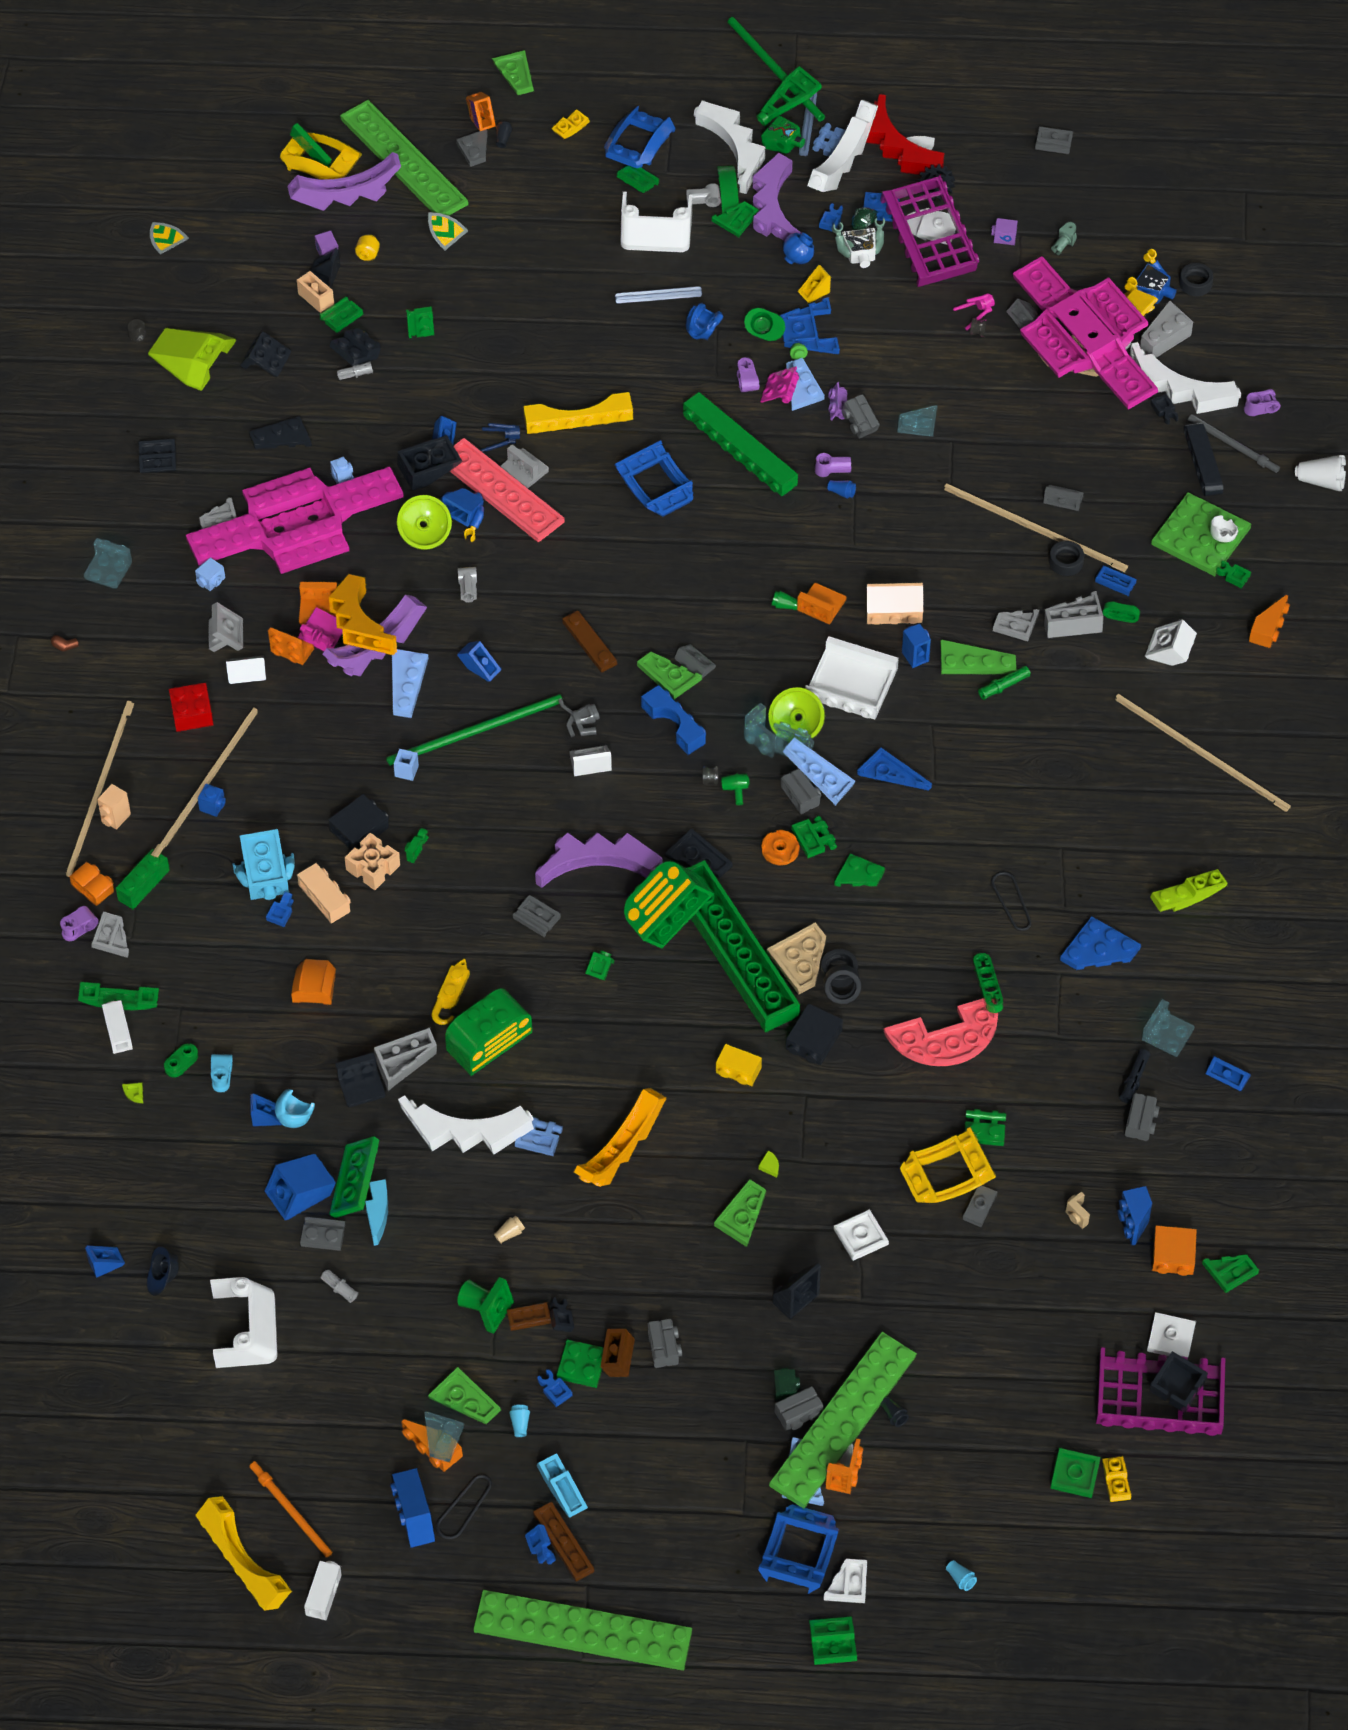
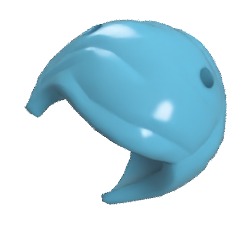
[275,1089,315,1128]

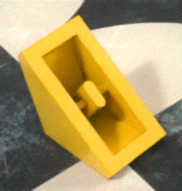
[798,265,831,303]

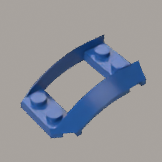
[604,106,675,168]
[615,440,693,517]
[758,1504,839,1594]

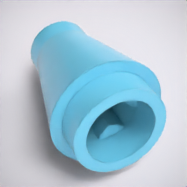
[509,1405,530,1437]
[946,1560,977,1591]

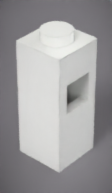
[102,1000,133,1054]
[304,1561,342,1620]

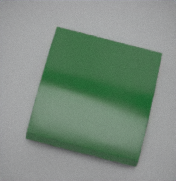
[809,1617,857,1665]

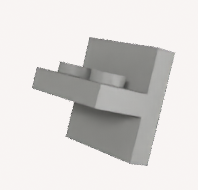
[500,445,549,488]
[209,602,243,652]

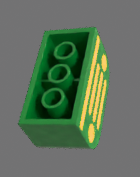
[624,861,714,949]
[445,988,532,1076]

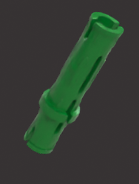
[978,666,1031,700]

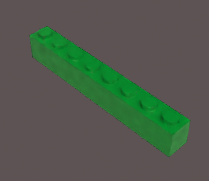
[683,392,798,497]

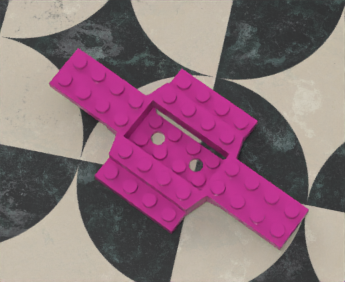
[1013,256,1158,410]
[186,467,403,574]

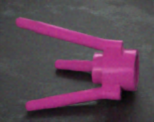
[953,293,994,330]

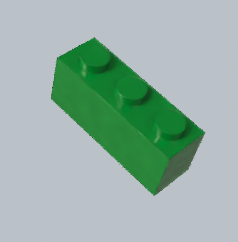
[116,849,170,910]

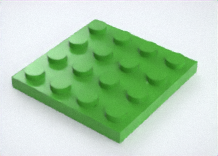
[1151,492,1251,576]

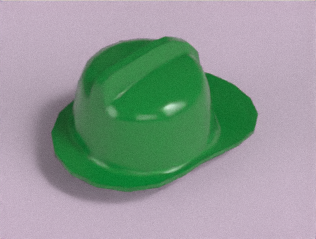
[744,308,785,341]

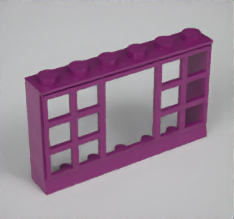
[880,176,979,287]
[1096,1348,1225,1436]

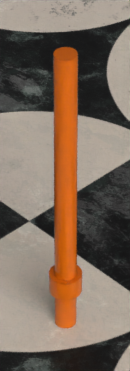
[249,1461,332,1557]

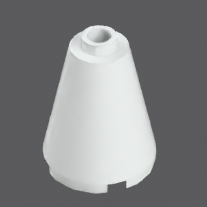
[1295,455,1346,491]

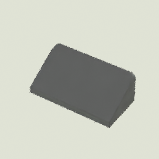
[675,644,716,678]

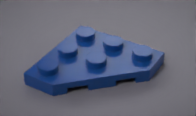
[1060,917,1141,970]

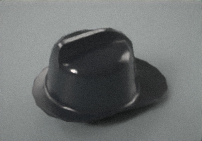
[147,1247,179,1296]

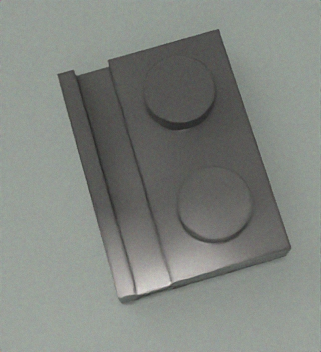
[1035,127,1073,154]
[513,895,561,937]
[300,1217,346,1251]

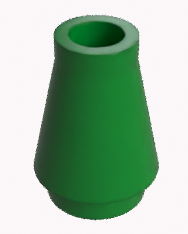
[771,591,798,610]

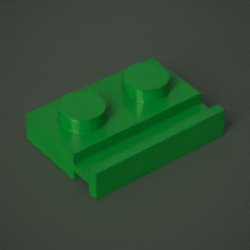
[617,165,659,193]
[320,297,363,333]
[406,307,434,338]

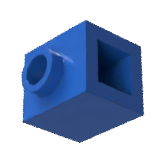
[198,784,226,817]

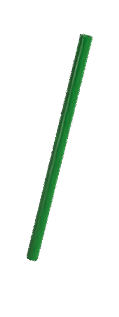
[728,17,825,122]
[386,694,563,766]

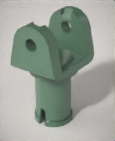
[1051,222,1077,255]

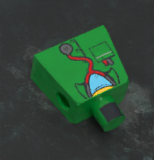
[761,116,805,153]

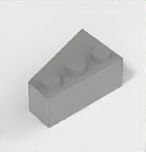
[1140,301,1193,357]

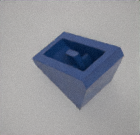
[251,1094,282,1126]
[85,1245,125,1278]

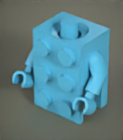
[233,829,295,900]

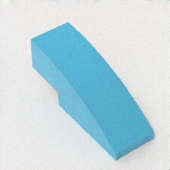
[365,1179,388,1246]
[536,1453,588,1518]

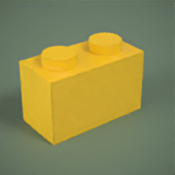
[716,1044,762,1086]

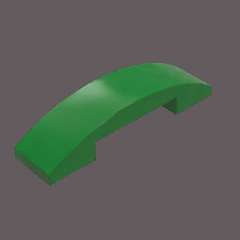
[717,165,739,214]
[78,982,159,1010]

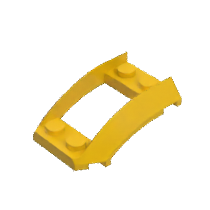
[280,133,362,180]
[900,1127,996,1203]

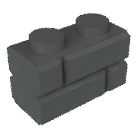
[842,394,880,439]
[781,769,821,814]
[1125,1093,1160,1141]
[648,1319,682,1368]
[774,1386,823,1431]

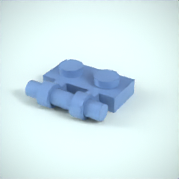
[813,123,846,157]
[515,1117,563,1156]

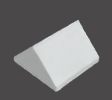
[569,745,611,776]

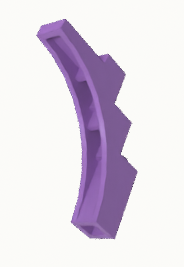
[287,152,401,211]
[753,153,802,241]
[323,595,427,676]
[535,833,662,888]

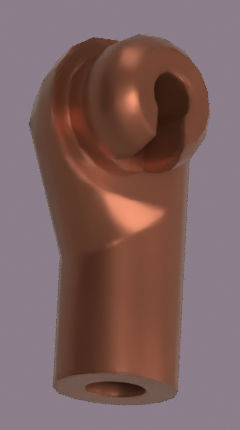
[51,635,79,651]

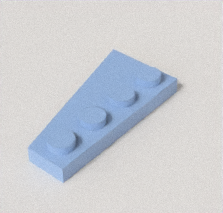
[392,649,429,718]
[783,737,855,805]

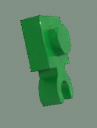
[1216,561,1251,589]
[405,828,429,864]

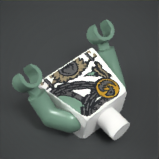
[831,218,885,268]

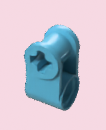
[211,1054,232,1093]

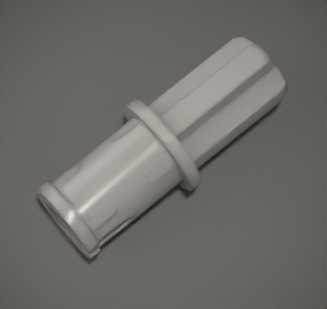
[337,362,373,380]
[321,1270,358,1303]

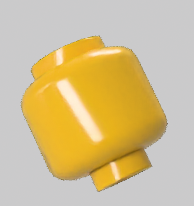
[355,235,380,261]

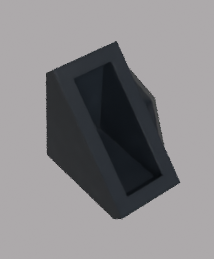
[310,248,340,288]

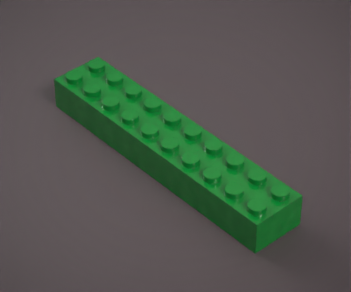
[687,860,800,1033]

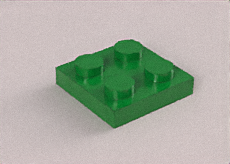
[557,1340,604,1388]
[1051,1448,1101,1498]

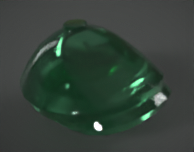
[851,207,877,230]

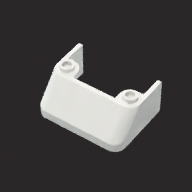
[620,192,692,252]
[210,1277,277,1368]

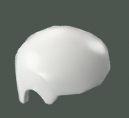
[1210,515,1238,542]

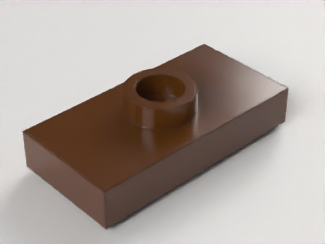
[507,1302,551,1331]

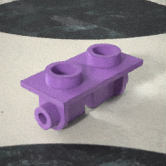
[828,382,847,420]

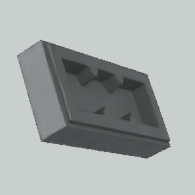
[963,1185,997,1227]

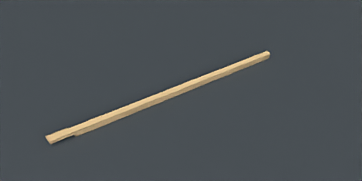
[944,483,1128,572]
[1116,694,1291,812]
[66,701,134,877]
[151,708,258,857]

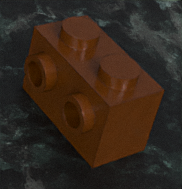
[601,1329,635,1377]

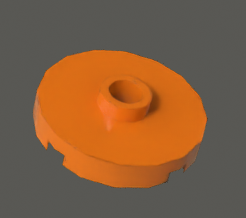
[761,830,800,865]

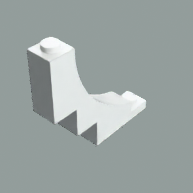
[808,100,878,192]
[694,101,765,194]
[1130,342,1241,414]
[398,1095,534,1154]

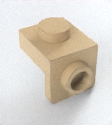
[1066,1192,1090,1229]

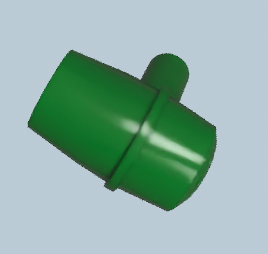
[722,773,749,805]

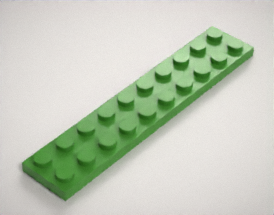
[340,100,468,216]
[769,1332,917,1509]
[474,1590,692,1671]

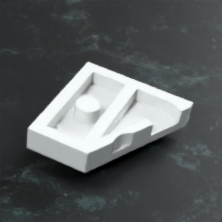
[824,1559,867,1603]

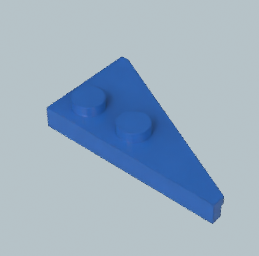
[857,748,932,791]

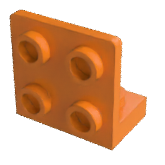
[299,582,337,625]
[797,583,846,625]
[268,627,314,665]
[826,1438,863,1494]

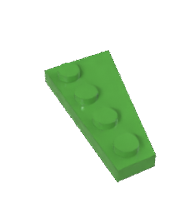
[941,640,1016,674]

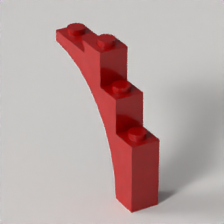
[866,94,944,175]

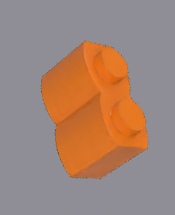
[69,862,114,906]

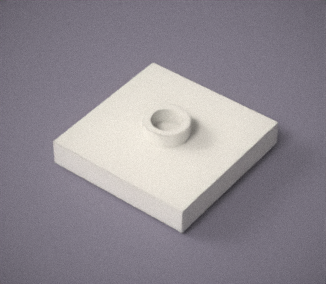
[917,208,956,244]
[834,1209,889,1261]
[1147,1312,1196,1360]

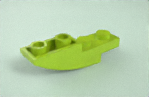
[1150,869,1228,912]

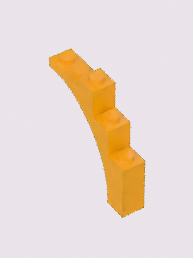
[574,1088,667,1187]

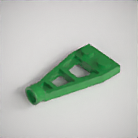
[756,66,822,126]

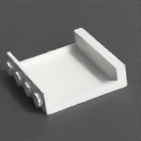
[805,636,898,720]

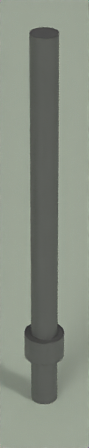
[1188,414,1280,473]

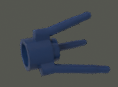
[480,423,520,453]

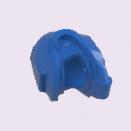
[686,303,723,340]

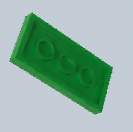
[330,1136,379,1218]

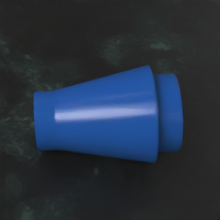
[828,480,856,499]

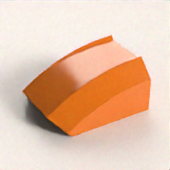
[291,959,336,1005]

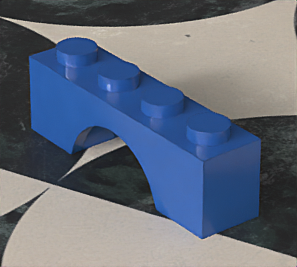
[641,685,706,755]

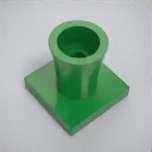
[458,1277,514,1334]

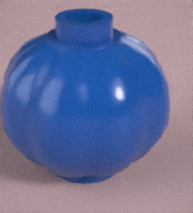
[783,233,814,264]

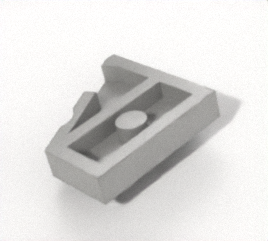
[199,498,237,529]
[993,609,1039,641]
[92,912,129,958]

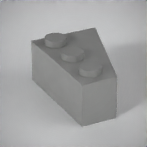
[1044,591,1103,638]
[374,1028,437,1091]

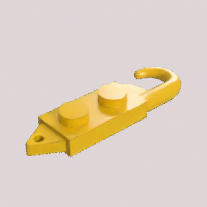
[431,959,470,1025]

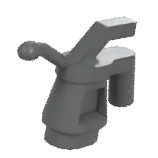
[558,699,600,737]

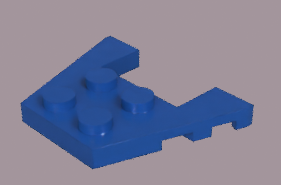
[779,297,840,354]

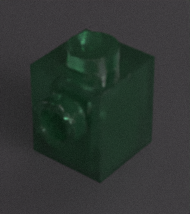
[774,1368,800,1402]

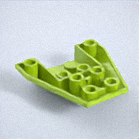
[148,328,236,391]

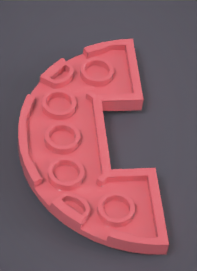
[884,999,998,1066]

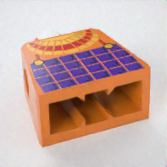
[466,92,496,131]

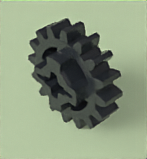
[918,164,955,202]

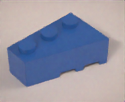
[390,1468,435,1547]

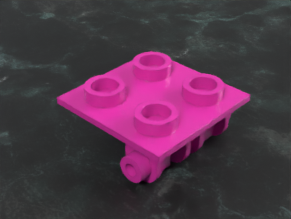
[760,366,799,403]
[298,607,343,651]

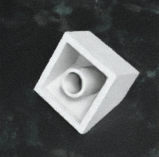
[1145,620,1197,666]

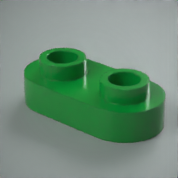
[1103,601,1140,623]
[164,1044,198,1077]

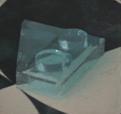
[898,405,937,437]
[425,1411,464,1463]

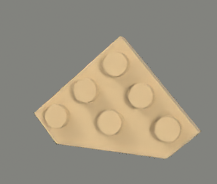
[767,922,826,994]

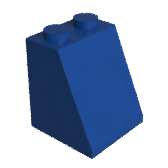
[265,1154,336,1220]

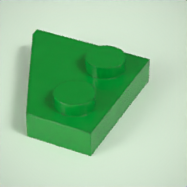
[712,201,759,237]
[835,854,885,887]
[1202,1255,1259,1293]

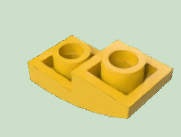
[552,109,590,139]
[1102,1456,1131,1502]

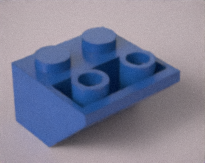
[1117,1186,1152,1245]

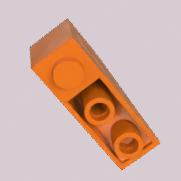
[1249,595,1290,648]
[402,1420,463,1472]

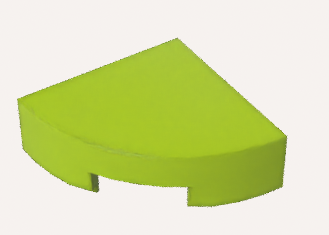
[122,1083,143,1103]
[759,1151,779,1178]

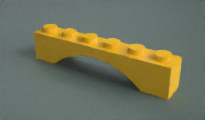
[523,392,633,434]
[196,1496,292,1611]

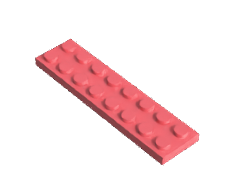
[450,438,564,543]

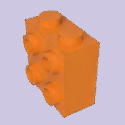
[1152,1226,1197,1276]

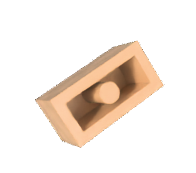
[297,271,334,313]
[97,784,131,830]

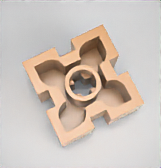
[345,833,400,890]

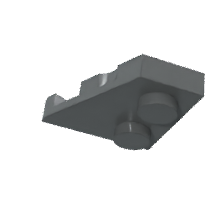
[456,129,488,167]

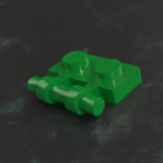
[791,816,837,858]
[965,1109,1006,1146]

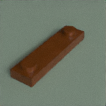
[562,610,617,673]
[533,1502,594,1582]

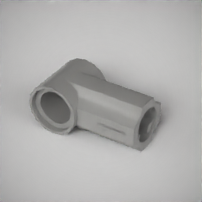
[686,184,721,207]
[458,567,477,602]

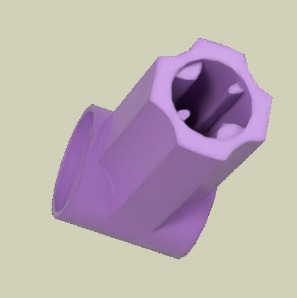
[815,453,851,477]

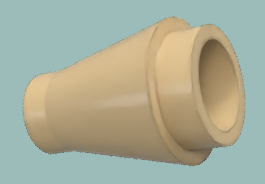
[494,1216,525,1244]

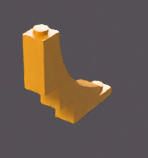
[329,574,397,655]

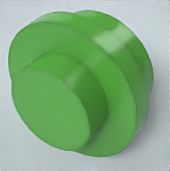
[790,343,808,360]

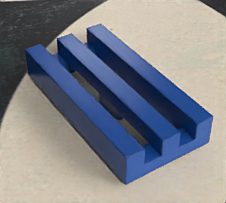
[1095,565,1137,596]

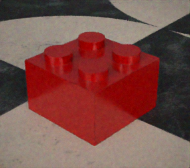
[169,683,213,732]

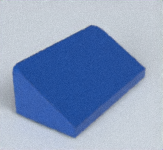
[432,416,457,445]
[1205,1056,1251,1091]

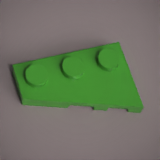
[492,50,534,95]
[637,652,702,699]
[714,1180,766,1247]
[428,1367,501,1424]

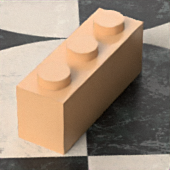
[297,863,351,924]

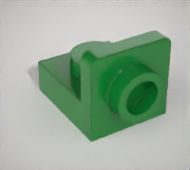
[585,950,615,981]

